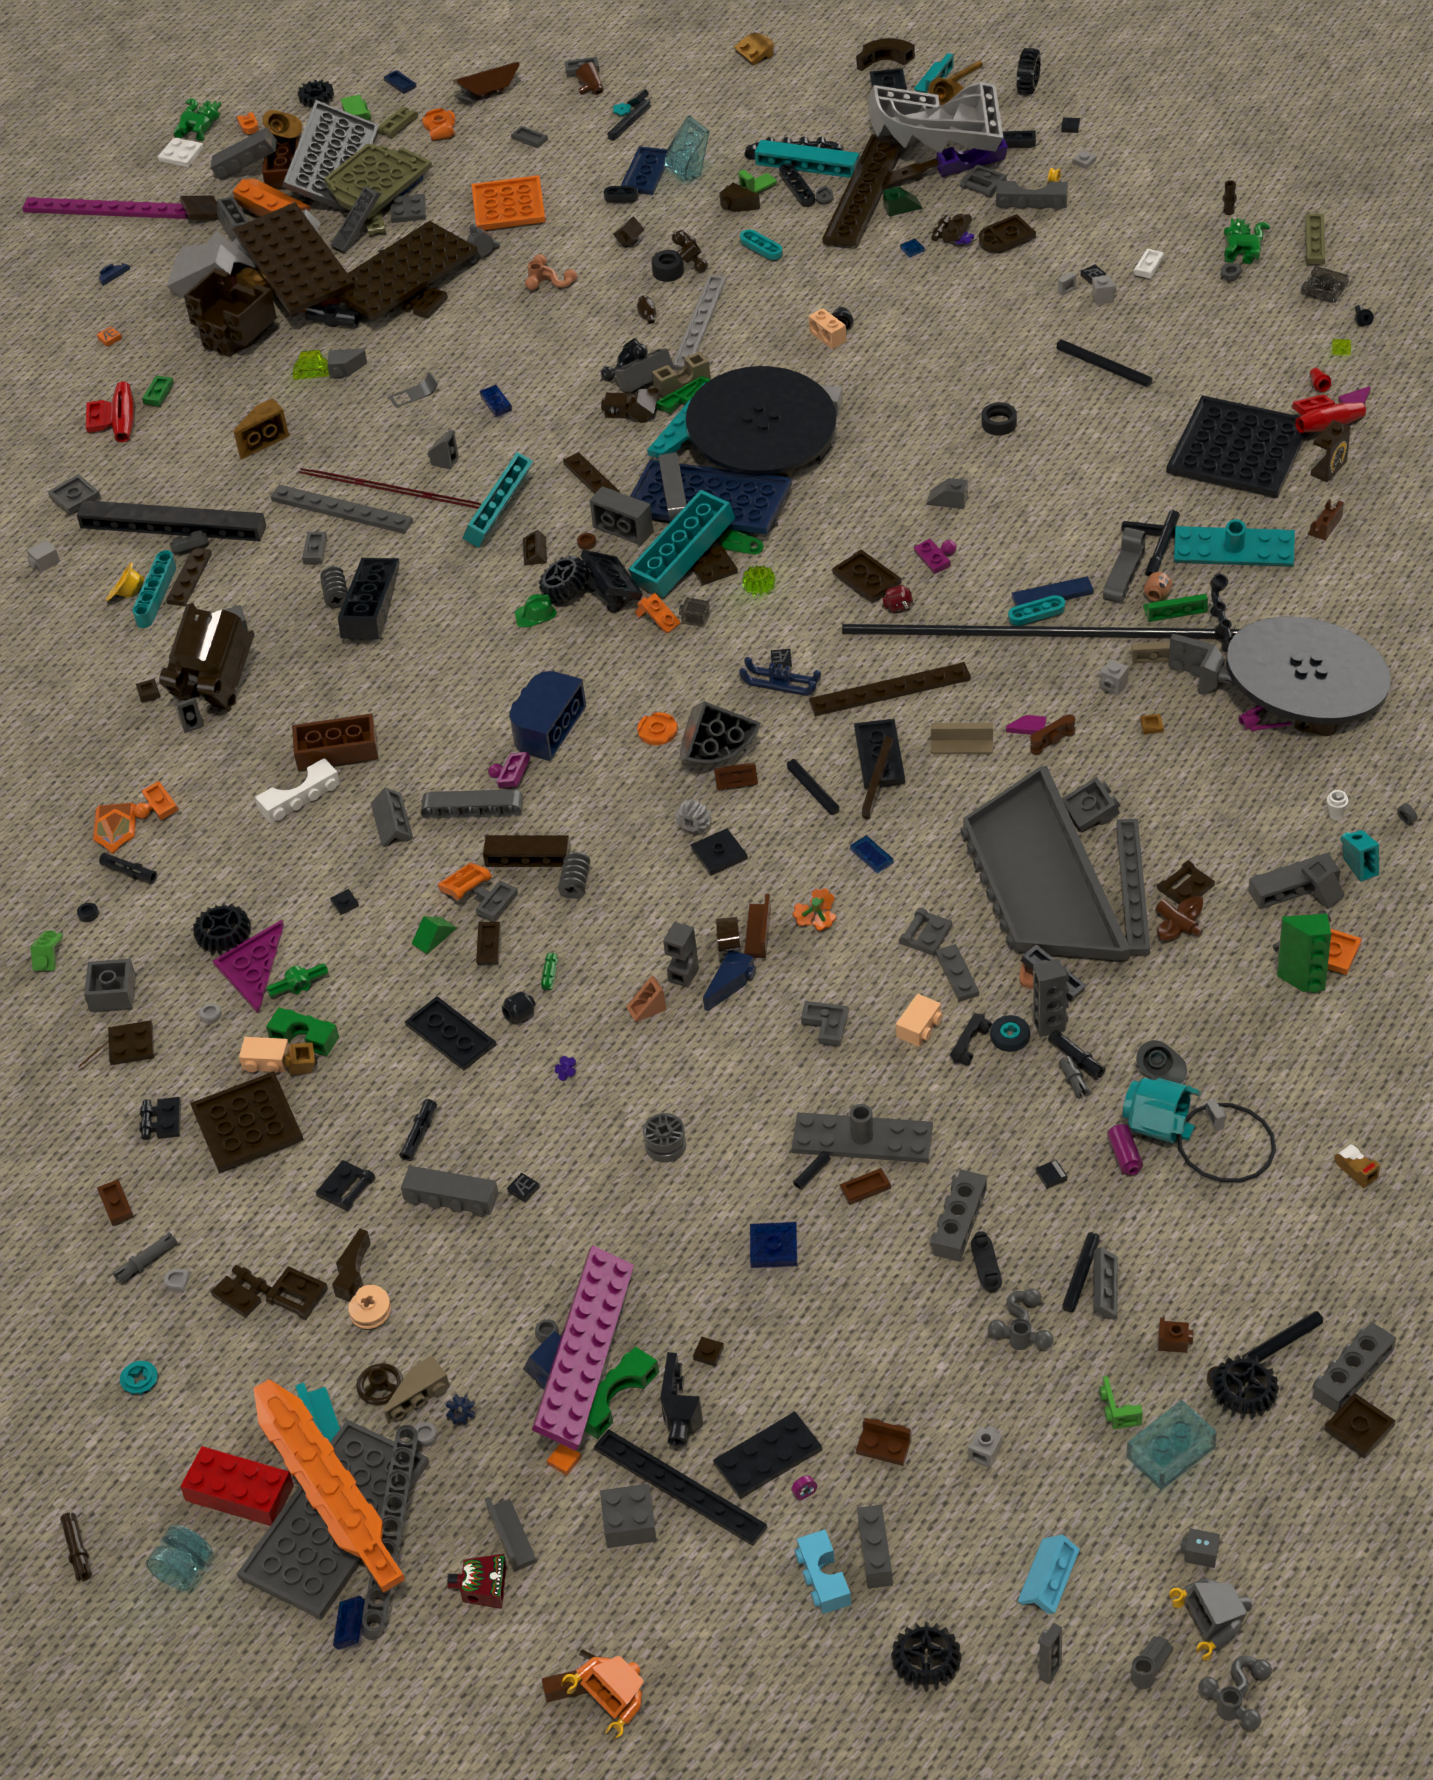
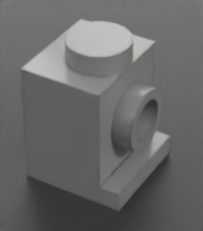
[968,1426,1002,1468]

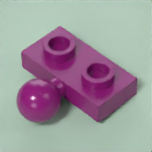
[914,538,957,574]
[488,752,531,788]

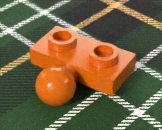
[134,781,179,820]

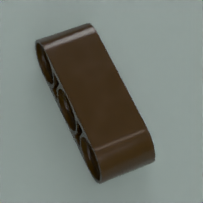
[716,917,741,952]

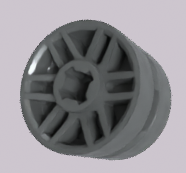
[643,1113,686,1163]

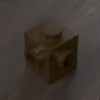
[613,216,645,247]

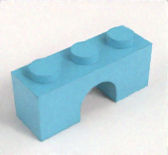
[794,1530,851,1614]

